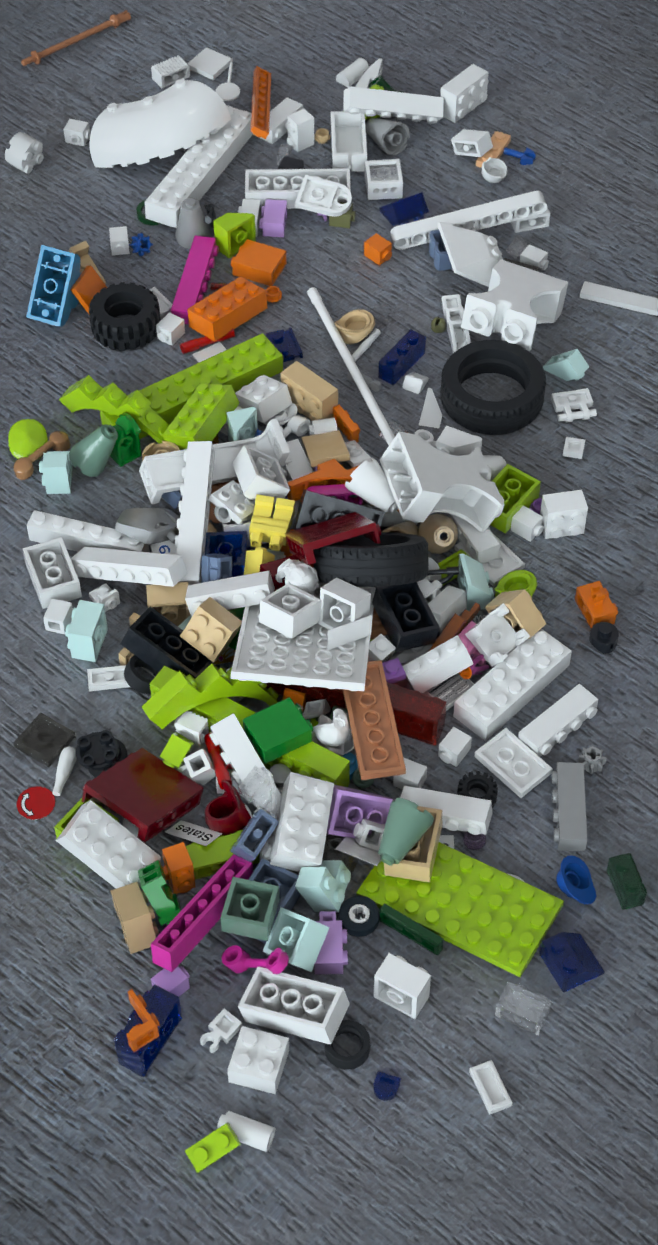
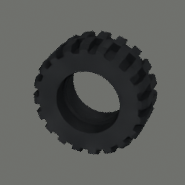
[89,282,161,351]

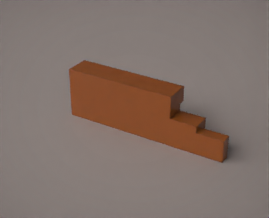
[429,603,481,651]

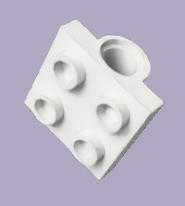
[208,480,255,525]

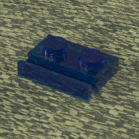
[266,328,303,362]

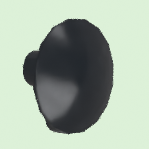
[76,730,119,771]

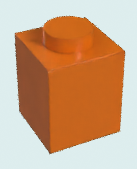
[364,233,392,265]

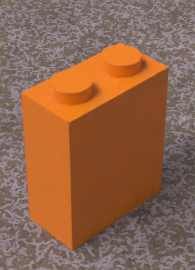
[231,239,287,286]

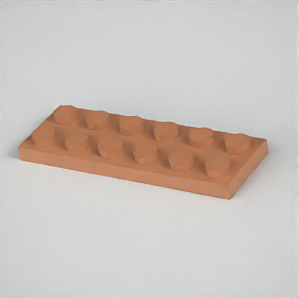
[342,660,406,780]

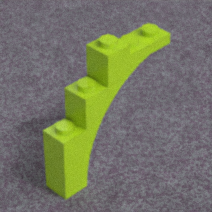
[59,375,169,444]
[142,664,279,730]

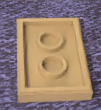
[301,430,350,467]

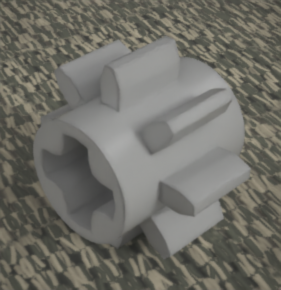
[578,746,606,774]

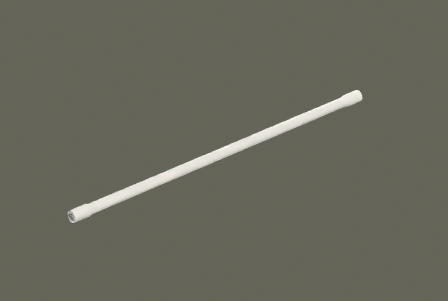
[307,287,395,445]

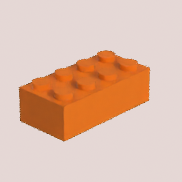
[187,276,267,342]

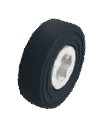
[338,896,380,937]

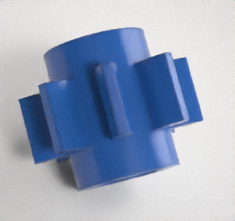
[129,233,153,256]

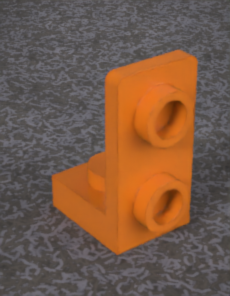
[127,989,160,1052]

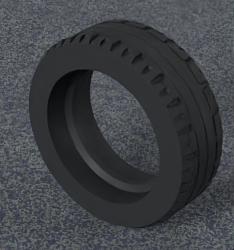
[440,340,546,435]
[313,532,429,587]

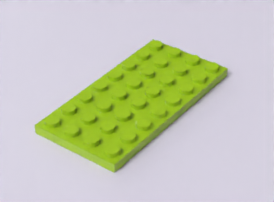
[356,842,564,978]

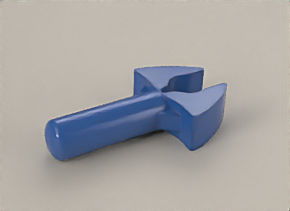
[503,148,536,165]

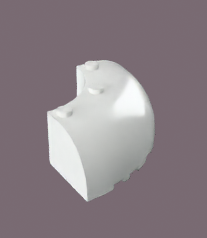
[90,79,231,168]

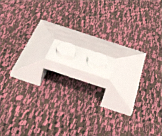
[437,222,503,287]

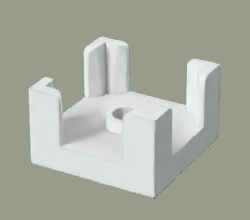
[465,603,530,667]

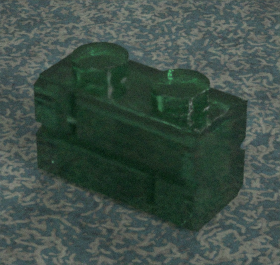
[606,853,647,910]

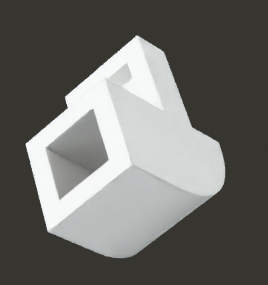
[176,749,215,785]

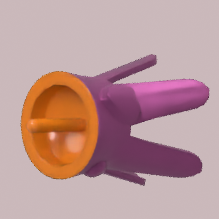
[459,654,489,679]

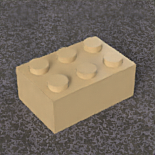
[281,361,338,421]
[384,806,443,882]

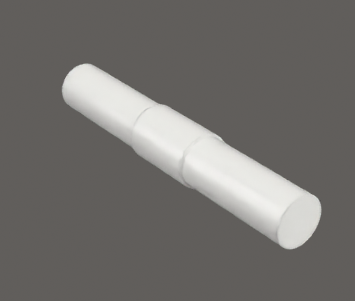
[352,328,381,362]

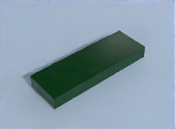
[380,903,444,955]

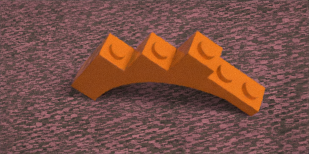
[287,459,400,513]

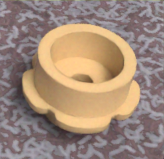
[314,128,331,144]

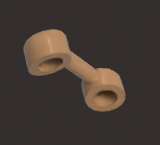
[13,431,71,480]

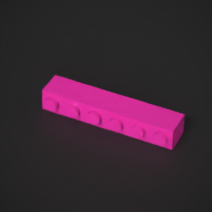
[171,236,219,325]
[151,854,253,972]

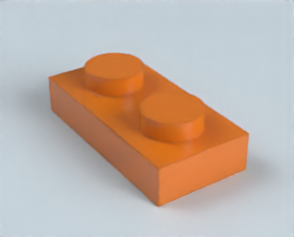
[333,404,360,442]

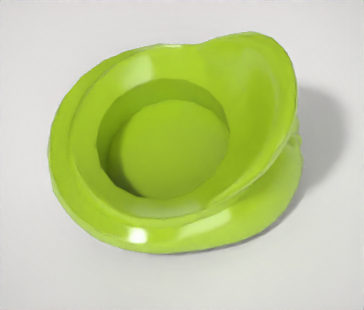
[8,419,48,460]
[494,570,537,597]

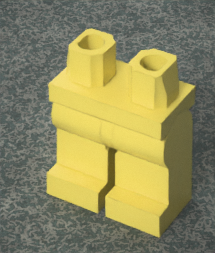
[249,494,295,551]

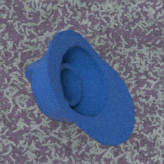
[556,855,596,904]

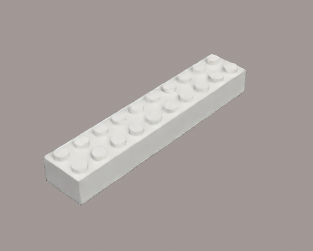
[145,105,253,228]

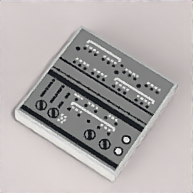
[423,673,474,713]

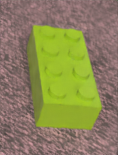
[162,383,240,450]

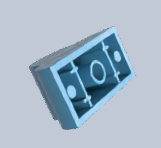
[26,245,81,327]

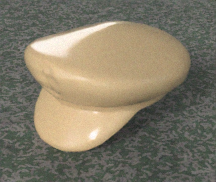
[334,309,375,344]

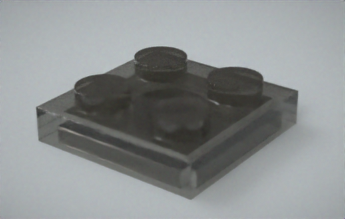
[13,713,76,767]

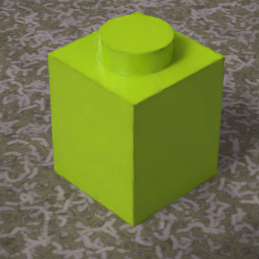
[160,732,195,768]

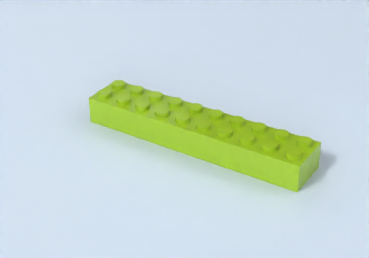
[100,333,283,439]
[150,665,350,787]

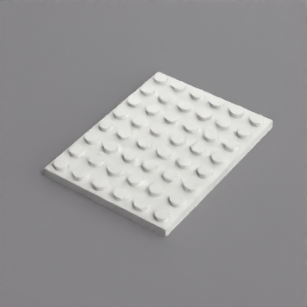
[231,582,376,691]

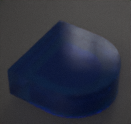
[373,1072,401,1101]

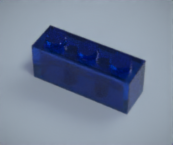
[378,329,426,385]

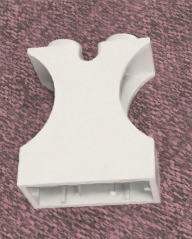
[461,259,568,351]
[380,431,504,533]

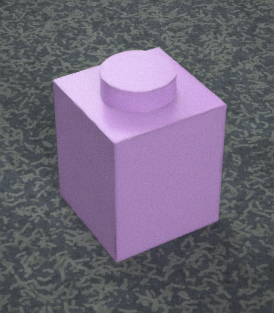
[151,966,190,1005]

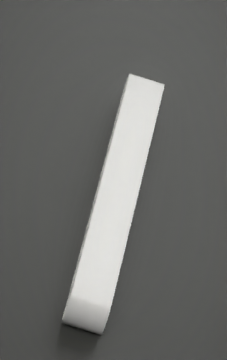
[390,191,547,250]

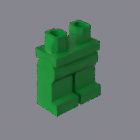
[138,860,181,925]

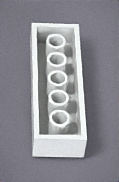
[245,169,351,209]
[453,629,572,742]

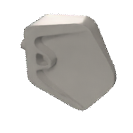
[115,508,180,545]

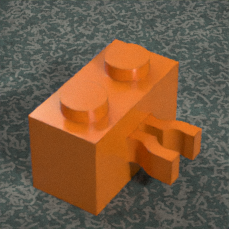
[575,581,618,628]
[162,842,196,894]

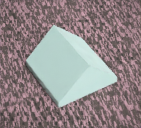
[226,407,258,442]

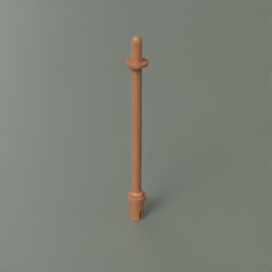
[21,10,131,66]

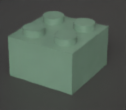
[221,877,280,941]

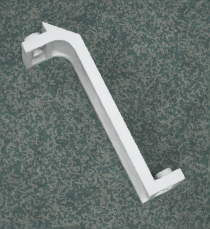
[139,419,292,504]

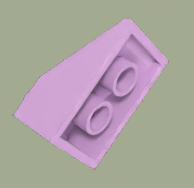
[327,785,396,838]

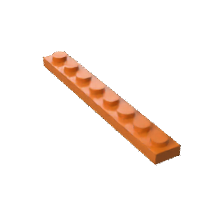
[251,66,271,139]

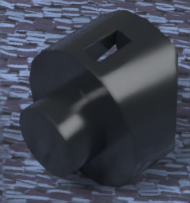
[589,622,619,654]

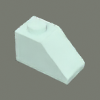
[543,349,589,381]

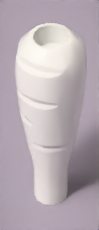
[52,746,77,796]

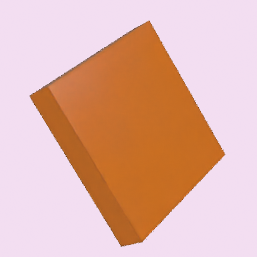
[70,265,108,314]

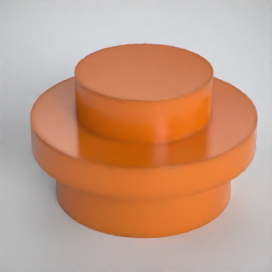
[266,286,282,303]

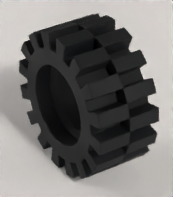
[457,771,498,808]

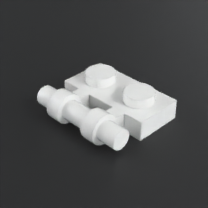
[551,388,597,423]

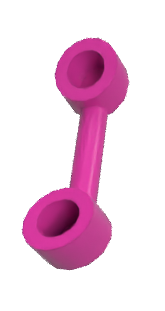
[221,945,289,974]

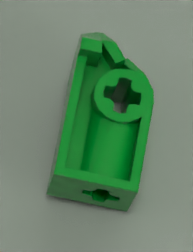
[110,412,141,467]

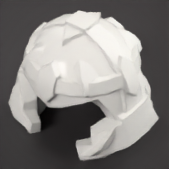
[275,558,319,595]

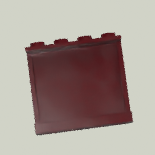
[285,512,382,565]
[82,748,204,843]

